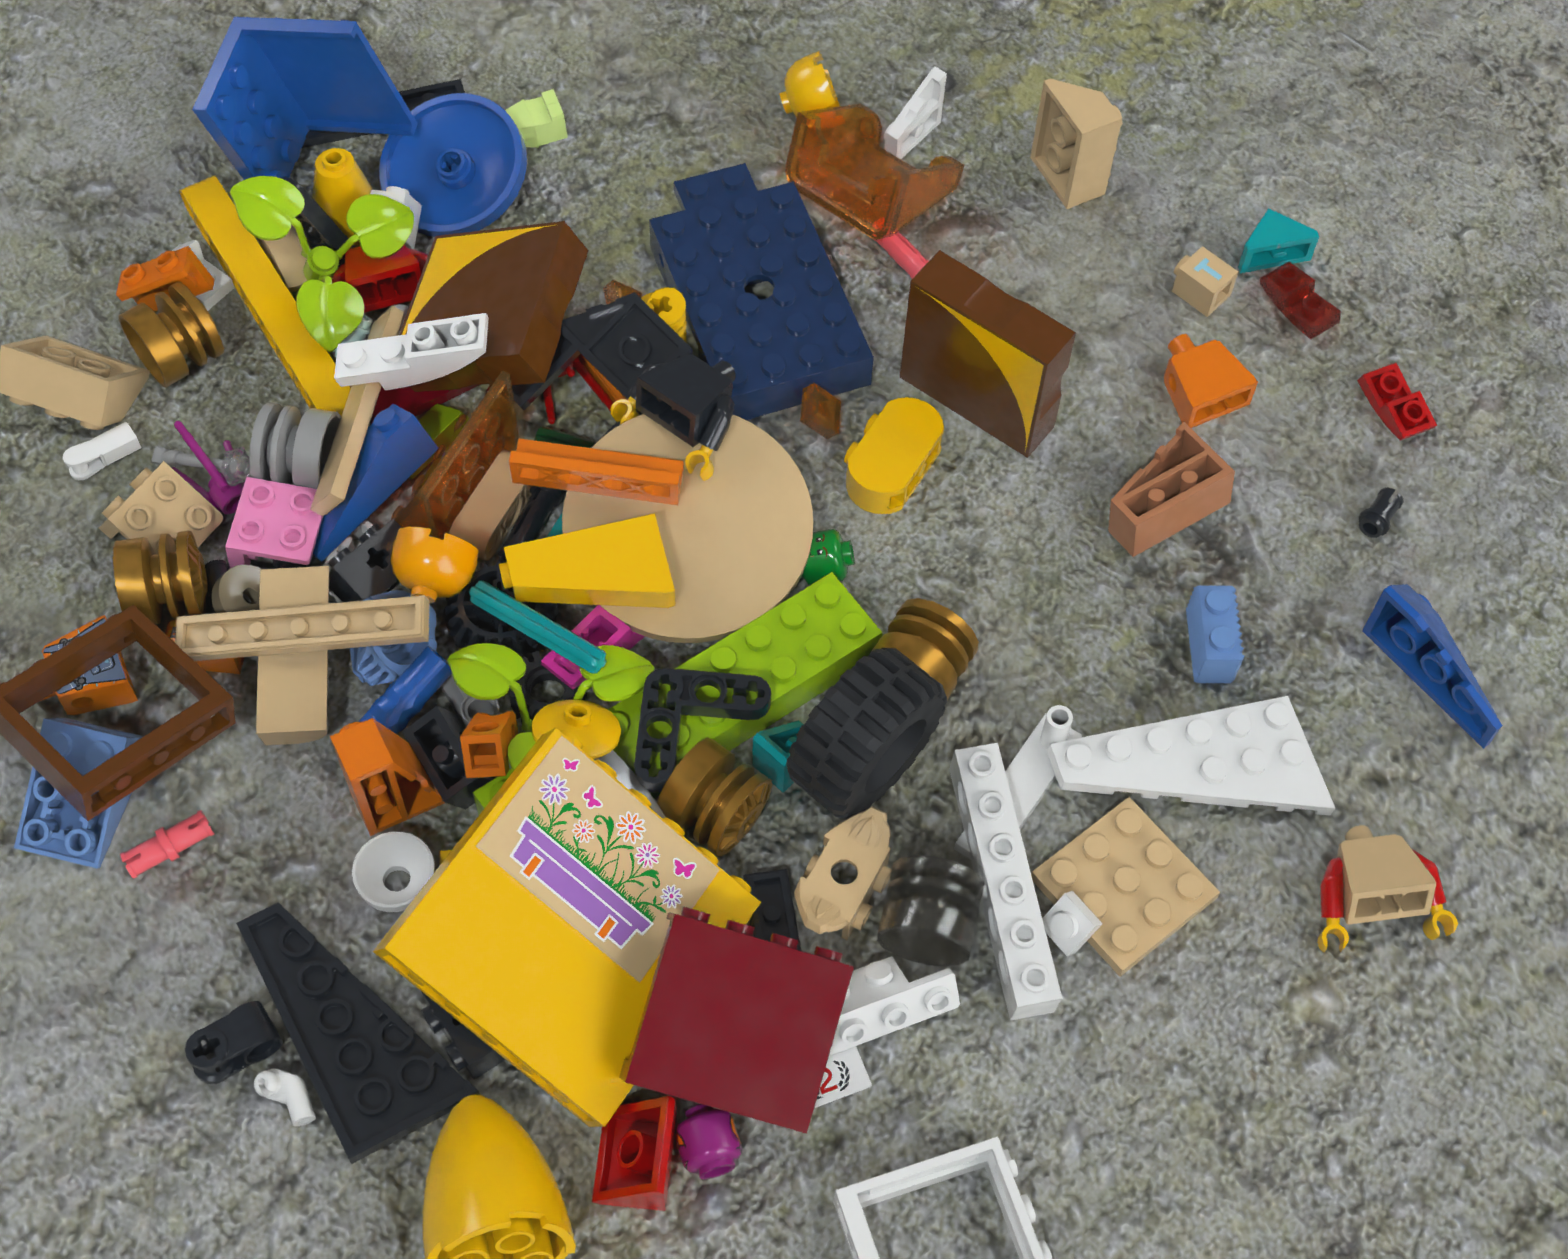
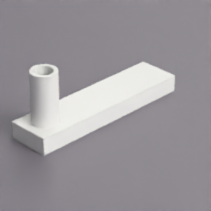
[954,705,1082,860]

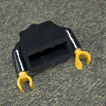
[611,354,736,481]

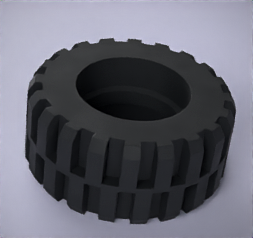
[786,648,947,819]

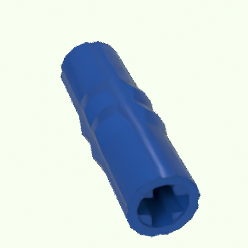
[358,646,452,734]

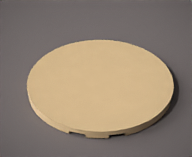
[562,414,813,643]

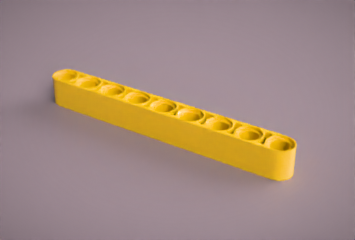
[180,175,351,416]

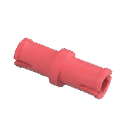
[120,810,215,879]

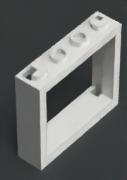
[833,1137,1052,1259]

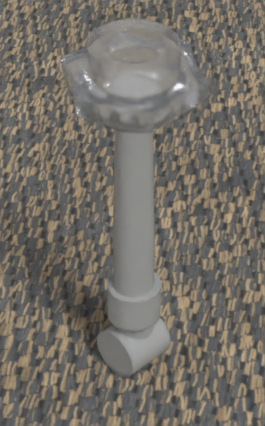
[151,446,251,486]

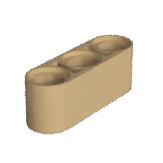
[449,450,531,561]

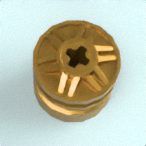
[119,282,224,388]
[113,530,208,624]
[872,598,979,700]
[657,738,772,856]

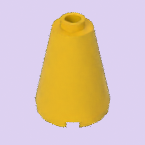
[312,148,373,247]

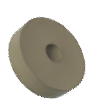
[212,564,261,613]

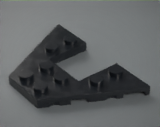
[500,292,693,448]

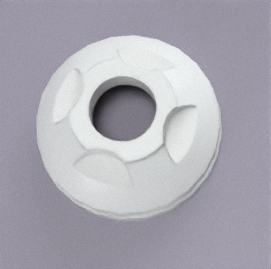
[352,832,435,912]

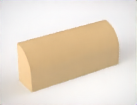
[256,566,329,745]

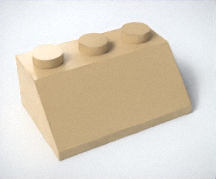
[1030,78,1122,209]
[0,335,150,430]

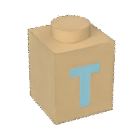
[1172,246,1238,317]

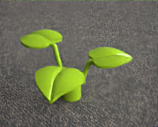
[230,176,414,352]
[447,643,654,771]

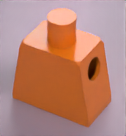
[1164,334,1258,428]

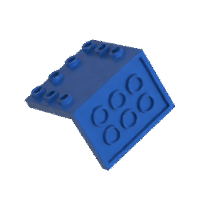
[192,17,418,180]

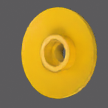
[532,699,621,759]

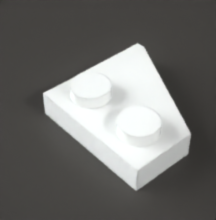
[884,66,947,165]

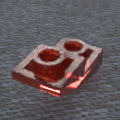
[1260,262,1341,339]

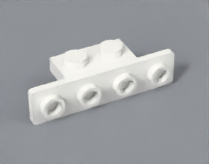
[829,956,960,1056]

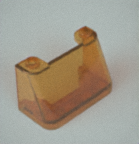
[785,103,964,240]

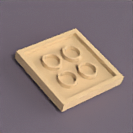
[1031,797,1220,977]

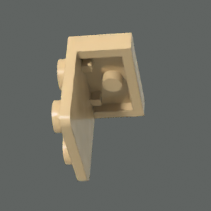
[99,461,223,555]

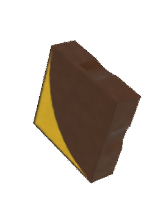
[399,221,589,392]
[900,250,1076,458]

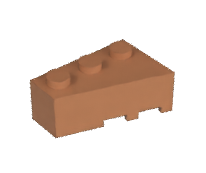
[1108,421,1235,557]

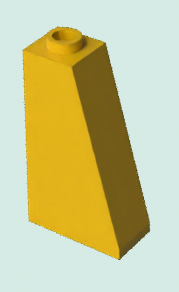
[499,513,675,608]

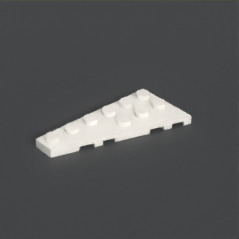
[1047,696,1336,816]

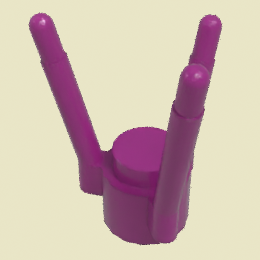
[171,421,246,514]

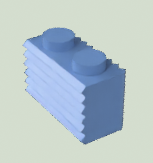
[1186,586,1245,683]

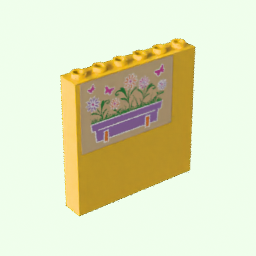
[373,728,761,1127]

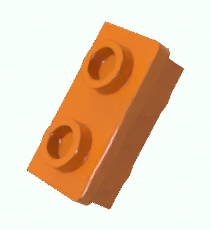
[116,246,215,312]

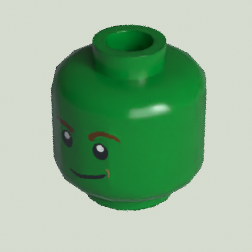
[801,529,855,585]

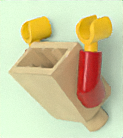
[1317,825,1458,952]

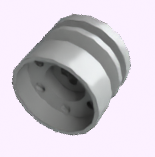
[249,402,341,489]

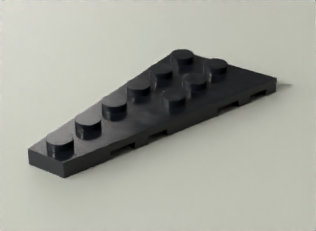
[236,902,480,1164]

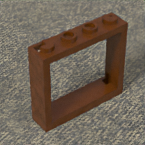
[0,604,236,821]

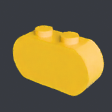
[844,397,944,514]

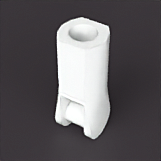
[63,422,141,480]

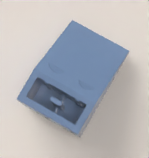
[14,718,144,869]

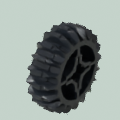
[444,557,559,658]

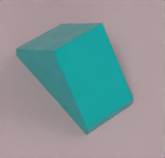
[1238,208,1320,274]
[752,720,804,793]

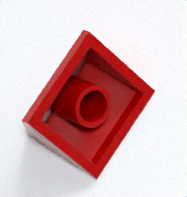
[592,1096,677,1211]

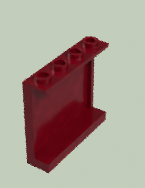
[619,906,854,1134]

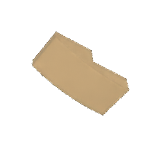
[258,225,310,293]

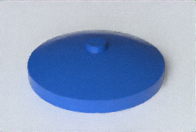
[379,93,527,237]

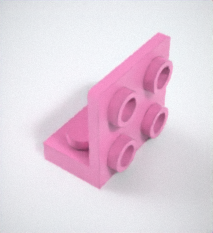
[225,477,323,568]

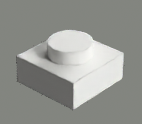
[1042,891,1103,957]

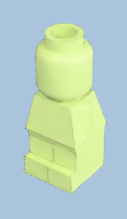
[505,89,568,148]

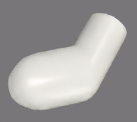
[254,1068,316,1127]

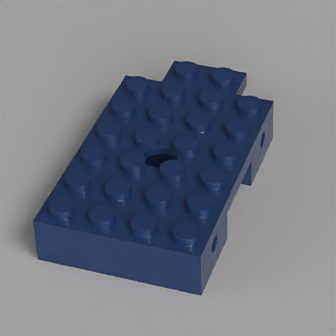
[649,163,874,420]

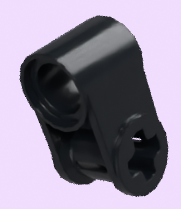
[185,1001,283,1084]

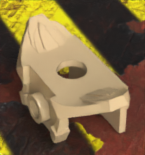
[794,806,893,940]

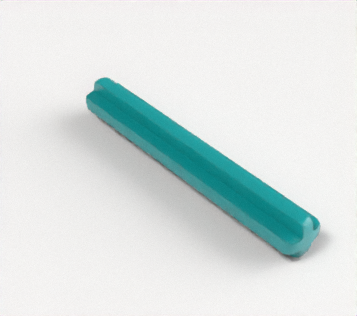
[469,581,607,674]

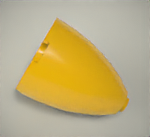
[423,1094,576,1259]

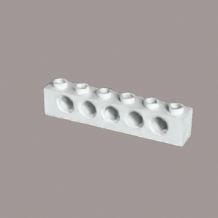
[949,743,1062,1021]

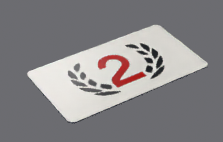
[814,1046,872,1108]

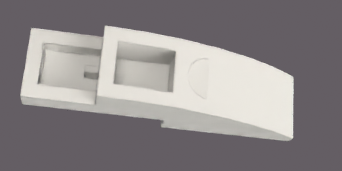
[334,313,489,391]

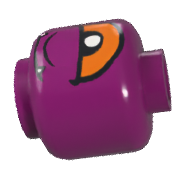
[674,1104,743,1179]

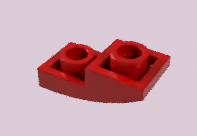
[1357,362,1437,441]

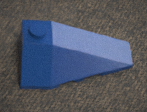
[312,404,439,562]
[1362,584,1502,749]

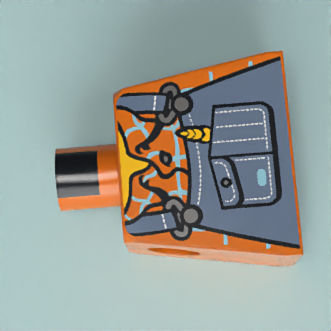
[39,615,138,715]

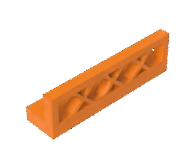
[509,438,684,506]

